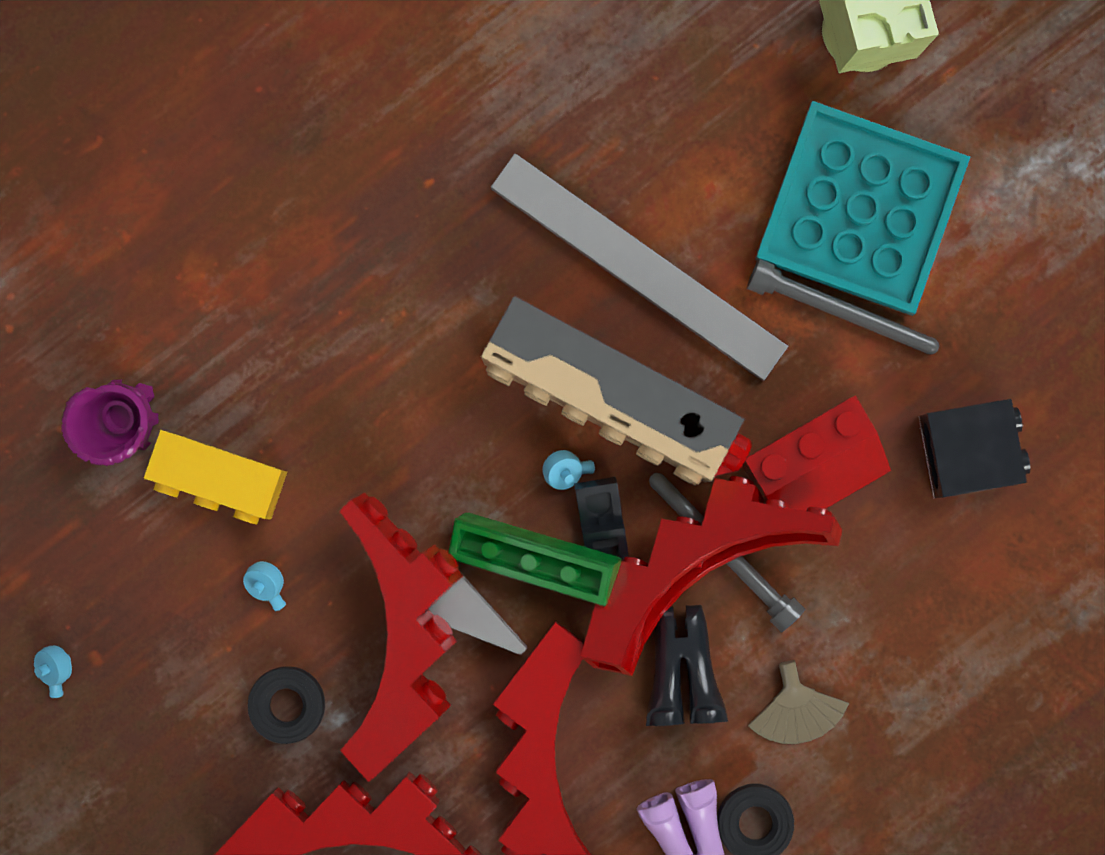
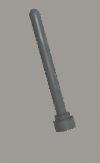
[747,259,939,354]
[649,473,806,633]

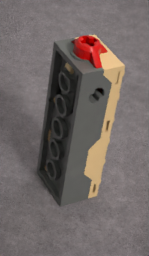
[481,296,752,486]

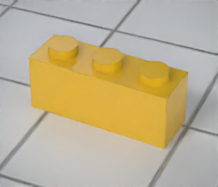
[144,430,287,525]

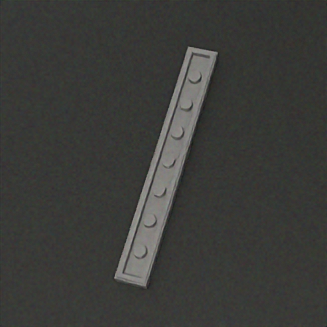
[491,153,788,381]

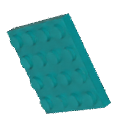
[755,101,970,316]

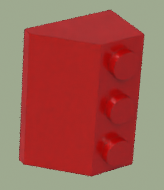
[742,395,891,511]

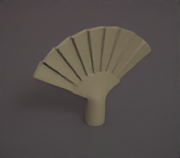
[748,660,849,744]

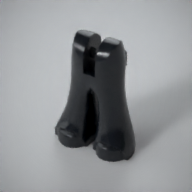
[646,605,728,726]

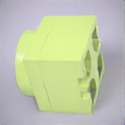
[819,0,939,73]

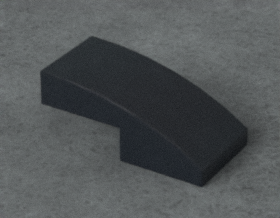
[574,477,629,562]

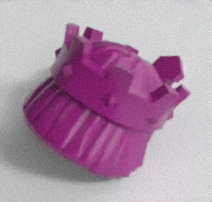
[62,379,159,466]

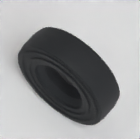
[248,666,325,744]
[717,784,794,855]

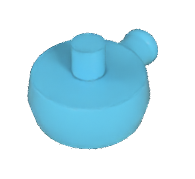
[542,450,595,490]
[243,561,286,611]
[34,645,72,698]

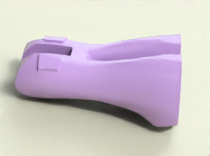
[637,779,725,855]

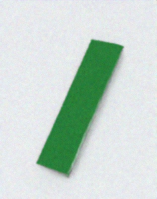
[449,512,622,606]

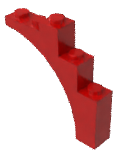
[580,476,843,676]
[339,493,464,782]
[493,620,592,855]
[215,771,483,855]

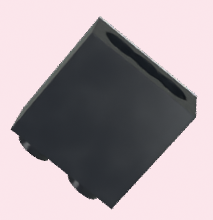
[919,399,1030,498]

